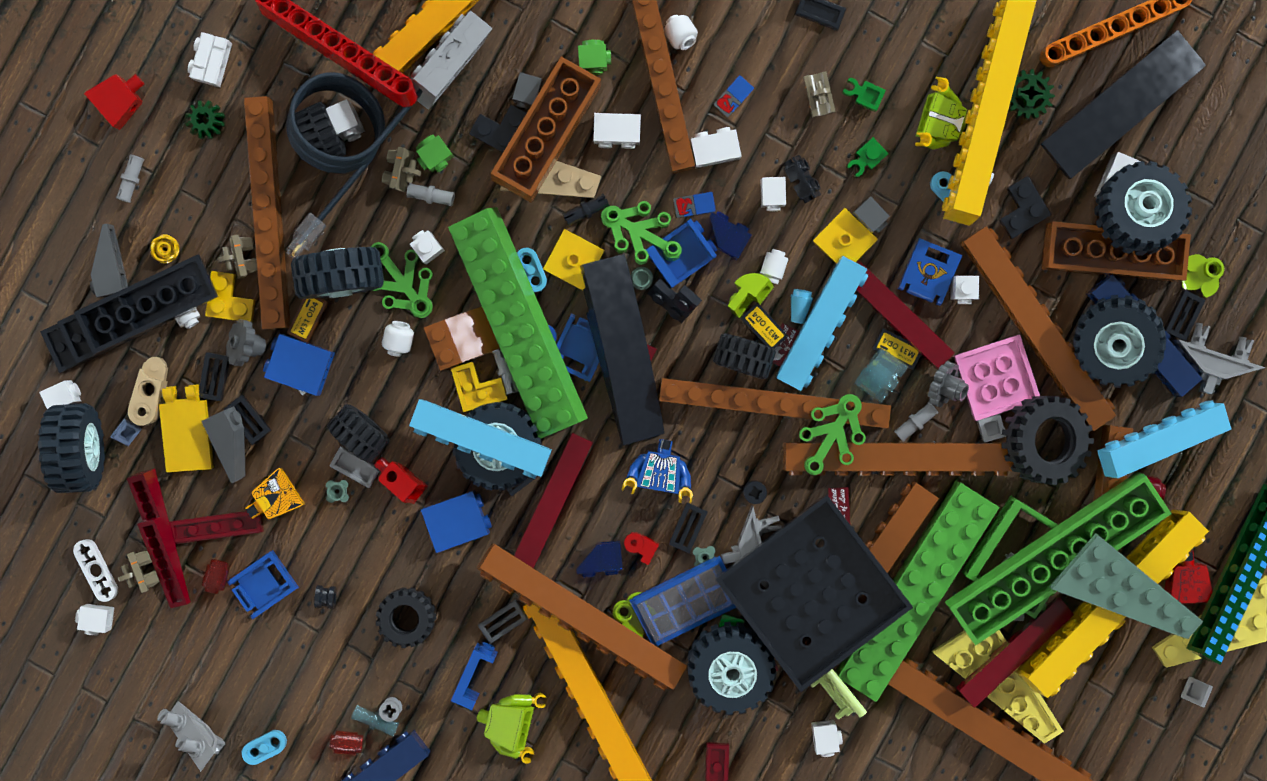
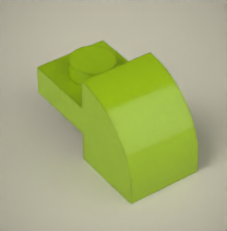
[728,273,774,318]

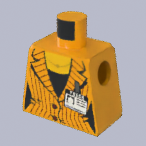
[245,468,305,520]

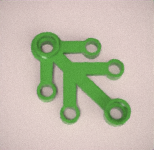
[601,201,682,265]
[371,242,433,318]
[799,394,866,475]

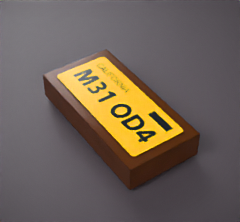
[287,298,329,343]

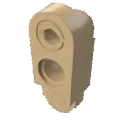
[128,357,168,426]

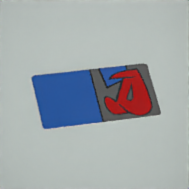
[714,75,754,117]
[673,192,716,218]

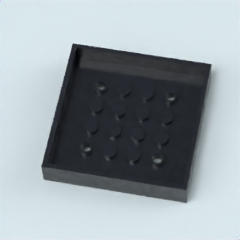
[716,494,913,692]

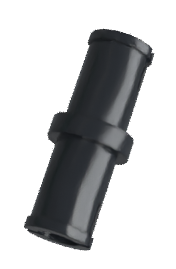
[562,193,610,227]

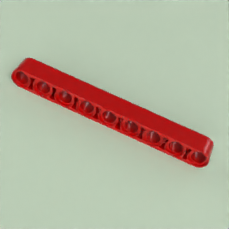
[255,0,417,107]

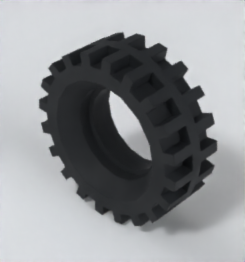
[1001,396,1094,485]

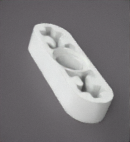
[73,539,118,602]

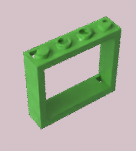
[961,495,1059,619]

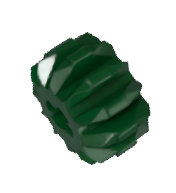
[185,100,225,140]

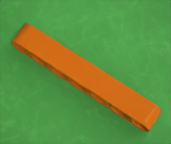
[1040,0,1192,67]

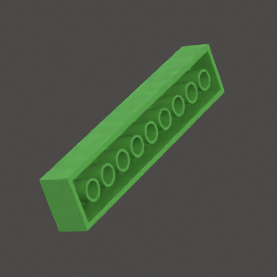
[448,207,588,439]
[945,472,1172,646]
[835,481,1000,702]

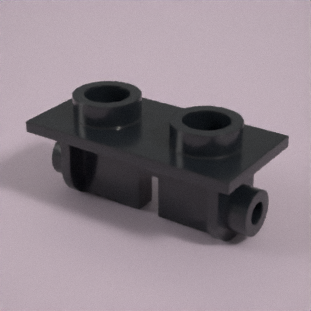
[783,155,821,203]

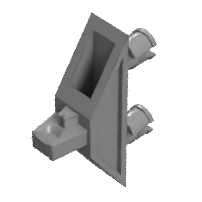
[1172,323,1265,394]
[721,505,781,589]
[158,701,225,772]

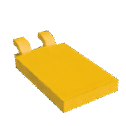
[159,384,214,472]

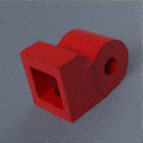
[624,532,659,565]

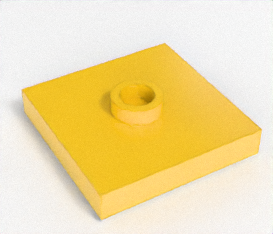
[813,208,878,264]
[543,229,605,291]

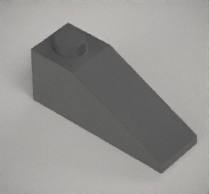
[90,224,128,298]
[201,406,245,484]

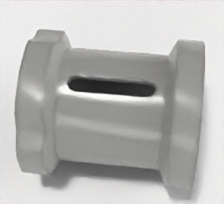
[379,697,402,722]

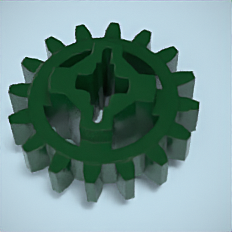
[1008,69,1055,120]

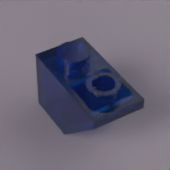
[709,211,752,260]
[576,540,623,577]

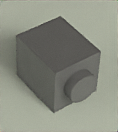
[512,72,543,110]
[852,197,890,233]

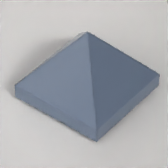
[110,418,142,446]

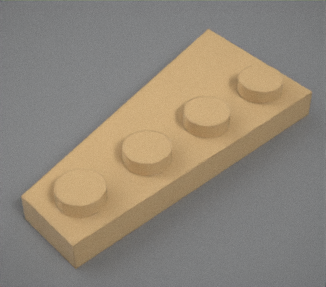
[500,161,601,199]

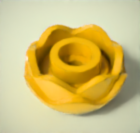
[151,234,179,263]

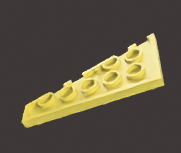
[1152,573,1267,668]
[932,630,1064,744]

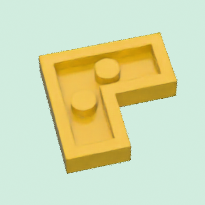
[205,271,256,323]
[451,362,508,412]

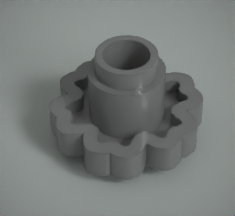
[226,319,266,367]
[928,361,969,408]

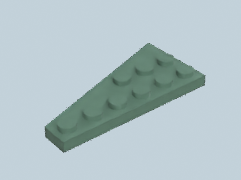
[1050,533,1203,639]

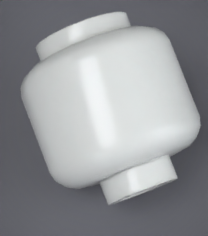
[664,15,698,50]
[382,321,414,357]

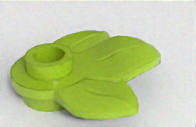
[1182,254,1224,298]
[613,592,657,637]

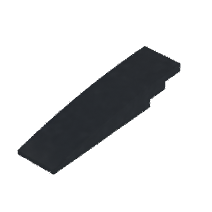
[1040,30,1206,179]
[40,254,219,373]
[580,254,665,446]

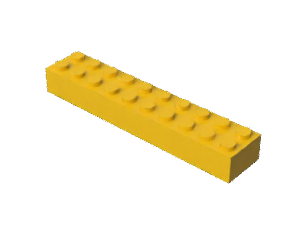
[942,0,1037,226]
[1015,510,1209,698]

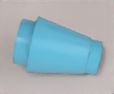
[791,289,813,324]

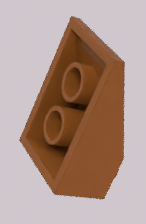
[424,306,500,371]

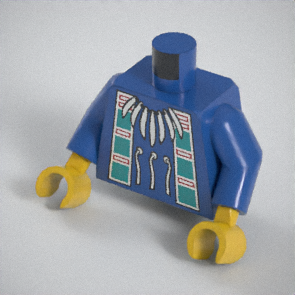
[621,439,693,503]

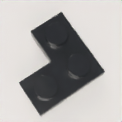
[469,105,527,153]
[999,176,1052,239]
[647,279,702,324]

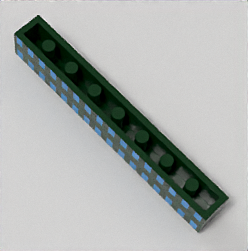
[1186,484,1267,665]

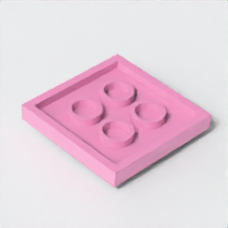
[953,334,1040,421]

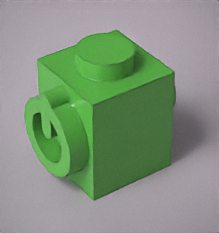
[578,40,611,75]
[416,135,454,173]

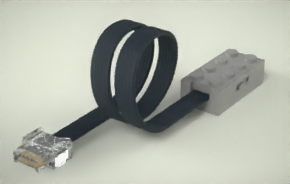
[286,10,492,258]

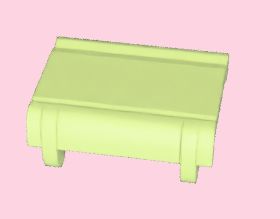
[811,669,867,719]

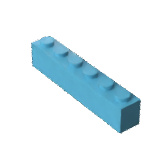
[775,256,868,391]
[409,399,552,479]
[1097,400,1231,478]

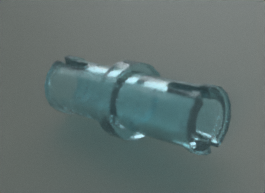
[351,705,399,737]

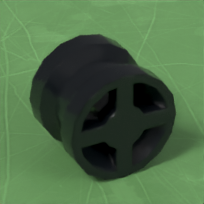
[743,480,767,504]
[314,585,337,609]

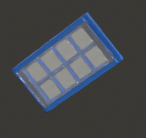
[629,556,736,646]

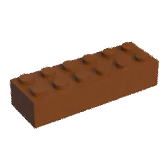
[491,56,601,203]
[1042,221,1191,282]

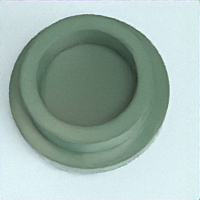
[631,267,653,290]

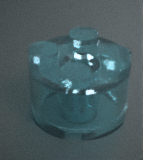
[855,348,908,403]

